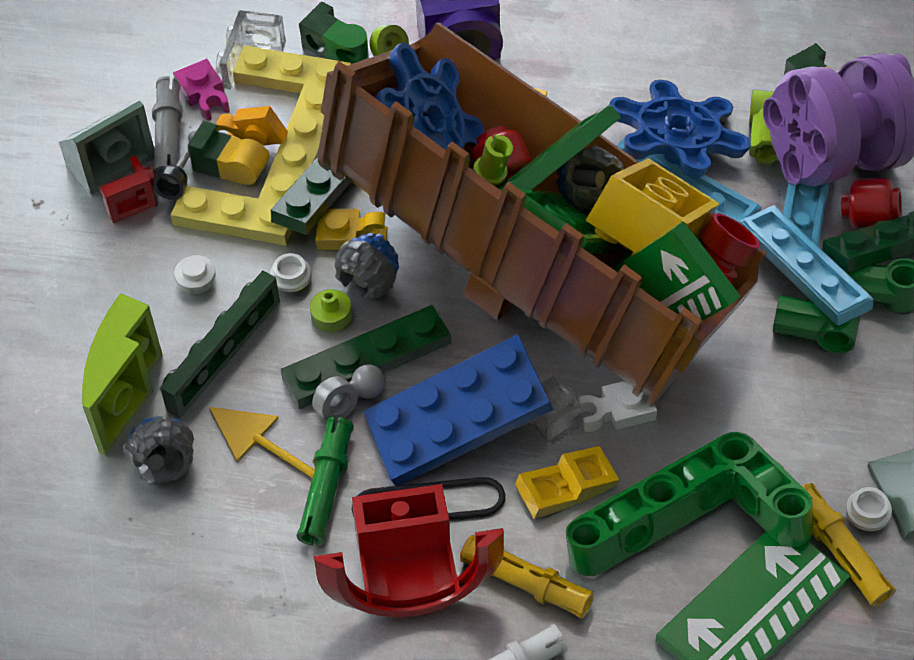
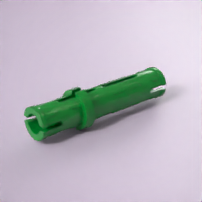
[296,417,354,546]

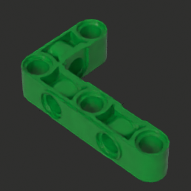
[566,432,813,576]

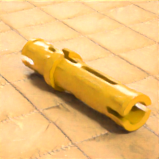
[802,482,896,607]
[460,535,595,619]

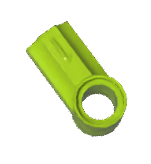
[749,89,778,164]

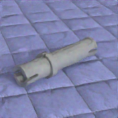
[152,76,183,177]

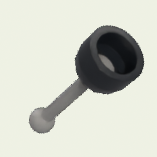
[153,131,196,200]

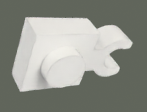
[575,381,657,432]

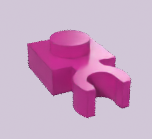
[173,58,230,121]

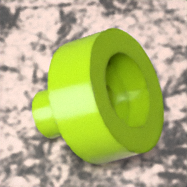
[369,25,409,56]
[310,289,352,332]

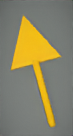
[209,407,315,478]

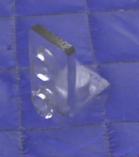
[216,10,286,89]

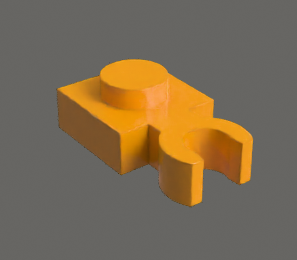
[216,106,288,145]

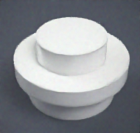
[270,253,311,292]
[174,255,216,294]
[846,487,892,531]

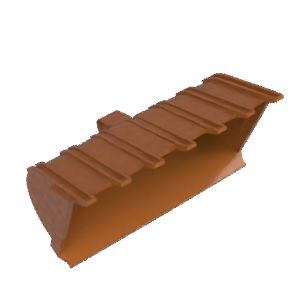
[317,23,767,407]

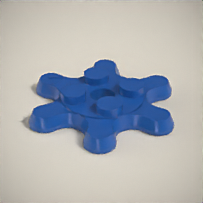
[374,43,485,150]
[609,79,751,178]

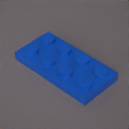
[363,334,554,486]

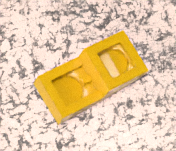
[515,446,619,519]

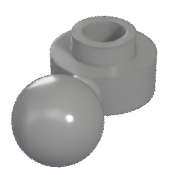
[312,365,385,422]

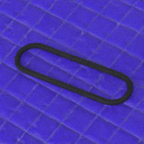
[351,477,505,520]

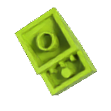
[82,293,163,456]

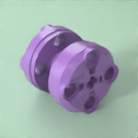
[763,53,914,186]

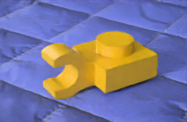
[316,209,388,250]

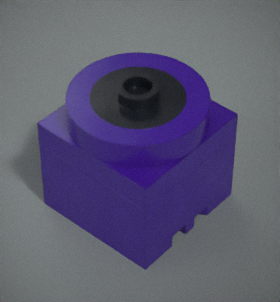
[415,0,503,61]

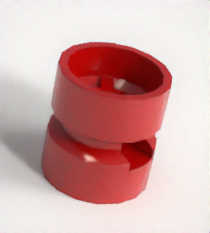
[700,213,760,284]

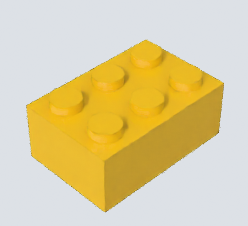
[586,158,720,255]

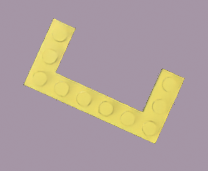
[171,45,351,246]

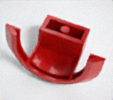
[314,484,504,617]

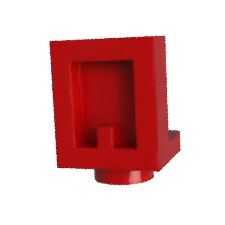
[100,155,157,223]

